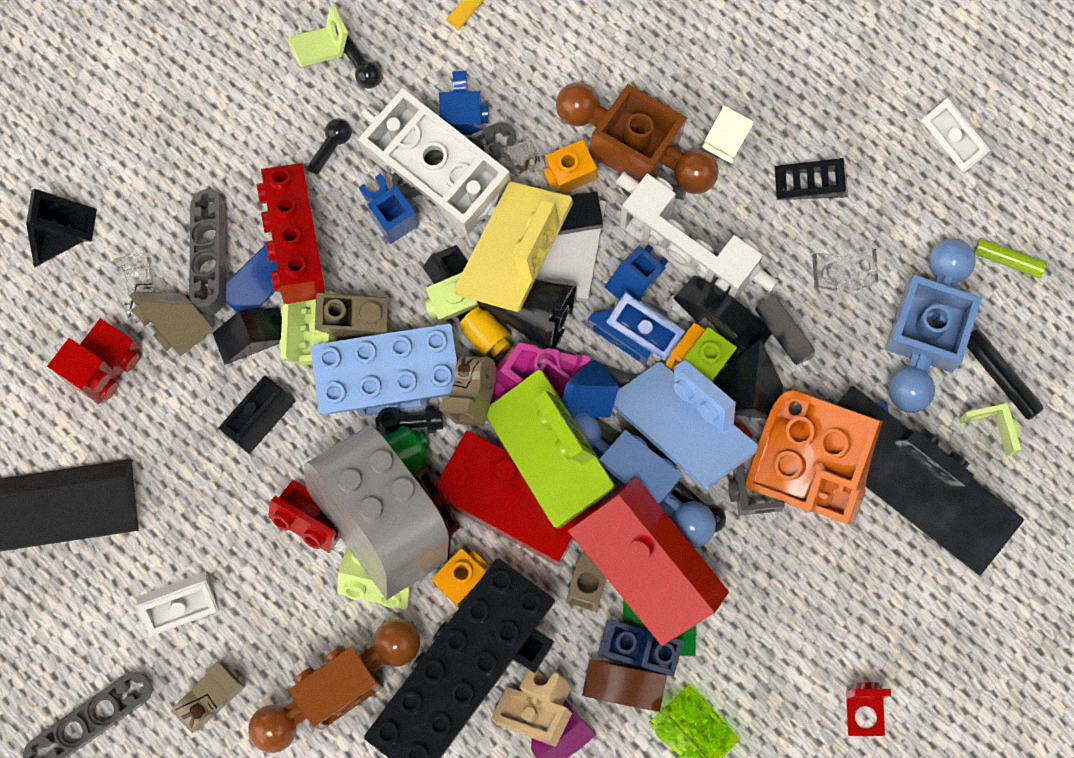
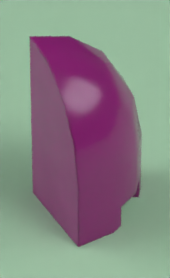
[531,700,596,758]

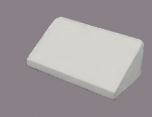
[921,98,995,173]
[136,571,219,637]

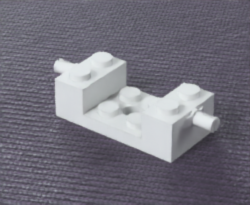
[358,88,511,236]
[616,172,778,300]

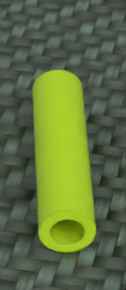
[974,238,1047,279]

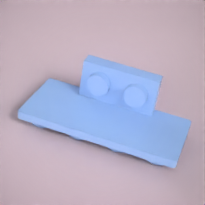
[310,324,457,417]
[613,360,758,489]

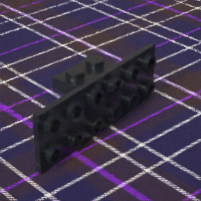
[836,386,1024,575]
[364,558,555,758]

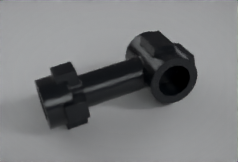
[375,406,443,436]

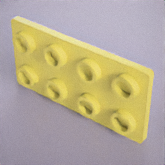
[454,182,573,312]

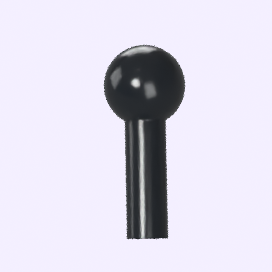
[344,35,382,89]
[307,118,352,174]
[672,481,726,533]

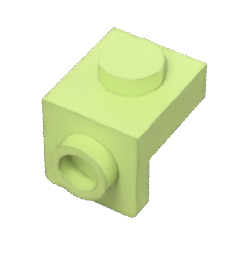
[424,273,479,325]

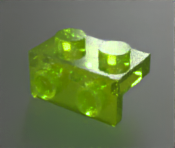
[649,684,740,758]

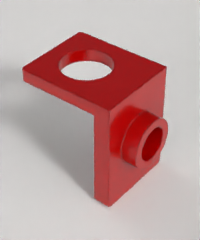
[846,682,891,736]

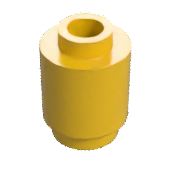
[459,306,511,357]

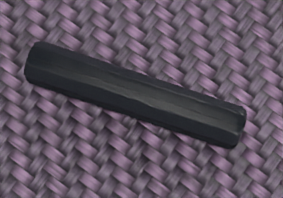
[967,329,1044,420]

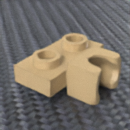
[491,669,572,747]

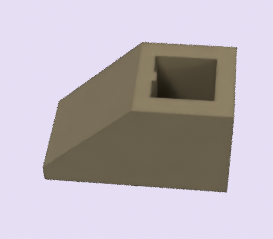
[129,291,214,357]
[315,293,388,340]

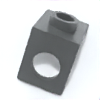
[728,463,785,516]

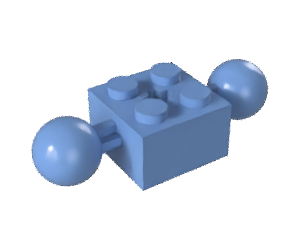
[885,238,982,413]
[572,413,716,548]

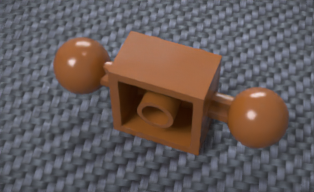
[556,82,719,194]
[248,619,420,753]

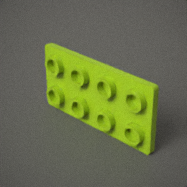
[487,370,615,528]

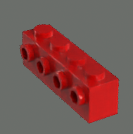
[256,163,325,305]

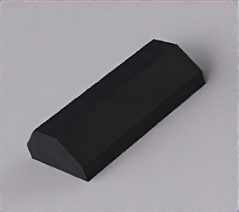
[0,459,139,552]

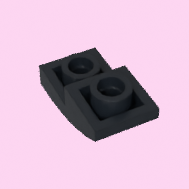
[673,275,755,342]

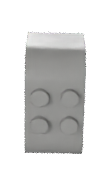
[304,426,449,600]

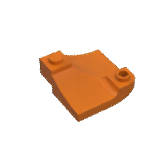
[745,390,883,525]

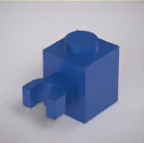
[439,71,489,135]
[358,173,419,244]
[604,244,668,299]

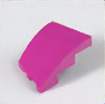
[486,342,591,421]

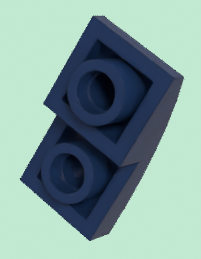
[597,619,683,677]

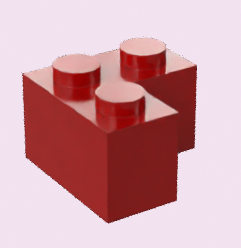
[47,318,141,405]

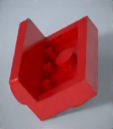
[268,479,341,553]

